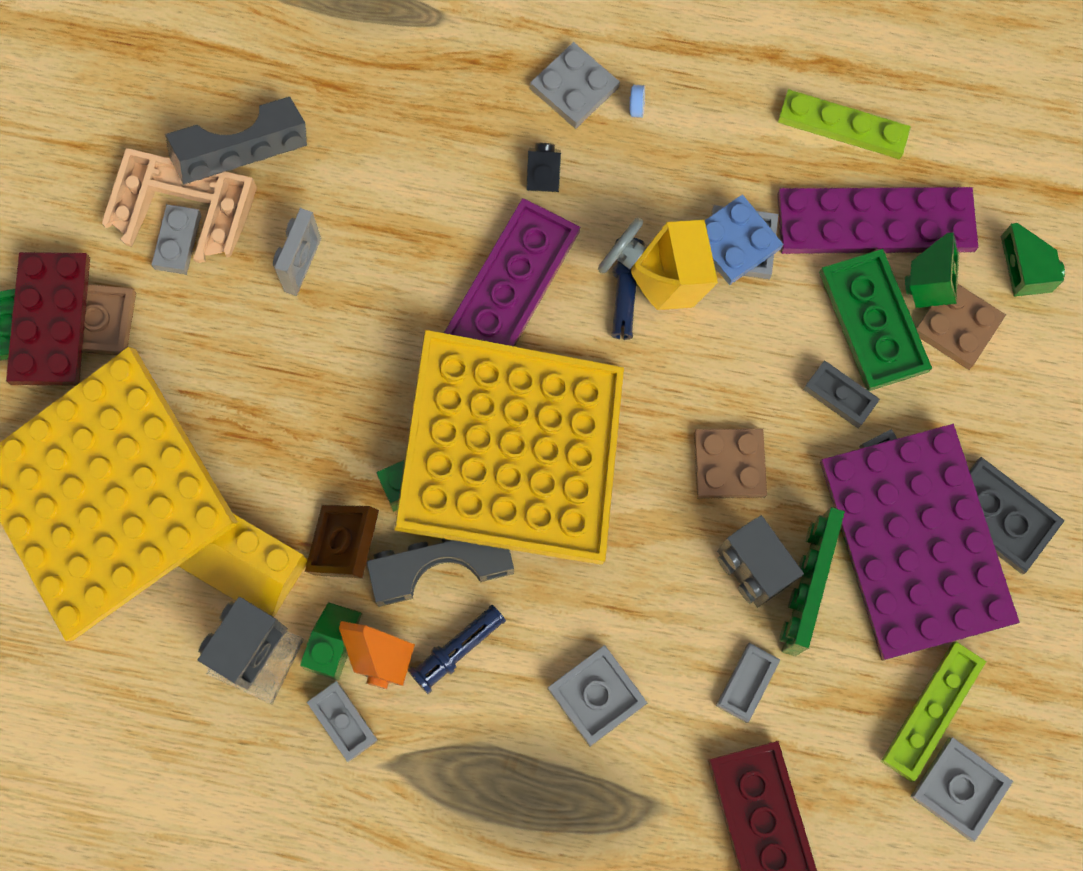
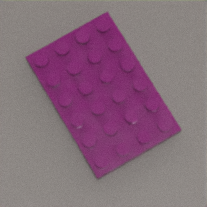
[820,423,1020,660]

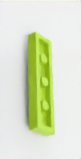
[777,89,911,159]
[881,642,987,782]

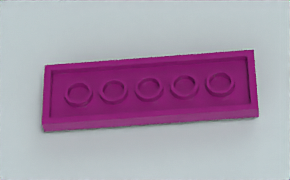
[777,187,979,254]
[444,198,580,347]

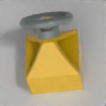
[598,217,718,310]

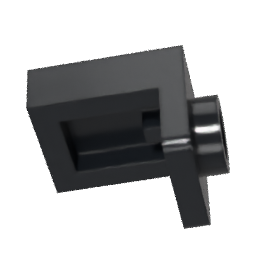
[526,143,561,192]

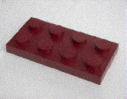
[6,252,90,386]
[708,741,817,871]

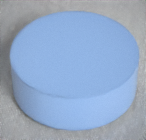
[630,85,645,118]

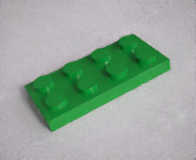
[819,249,932,391]
[779,507,845,656]

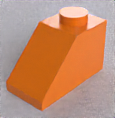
[339,621,415,689]

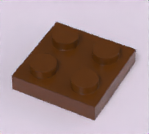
[305,505,379,579]

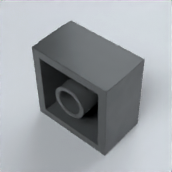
[717,515,804,608]
[197,596,288,690]

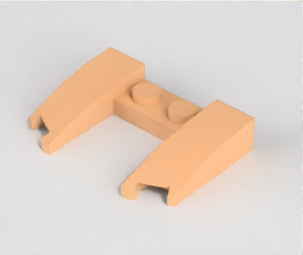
[102,148,257,263]

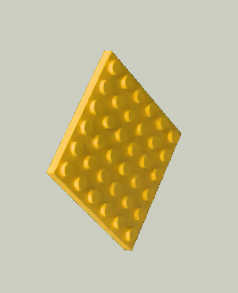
[394,330,624,565]
[0,347,238,641]

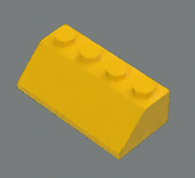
[178,514,307,617]

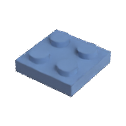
[705,194,783,285]

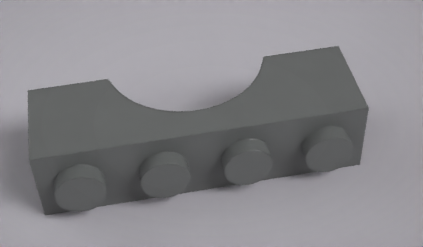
[165,96,307,185]
[367,538,514,607]

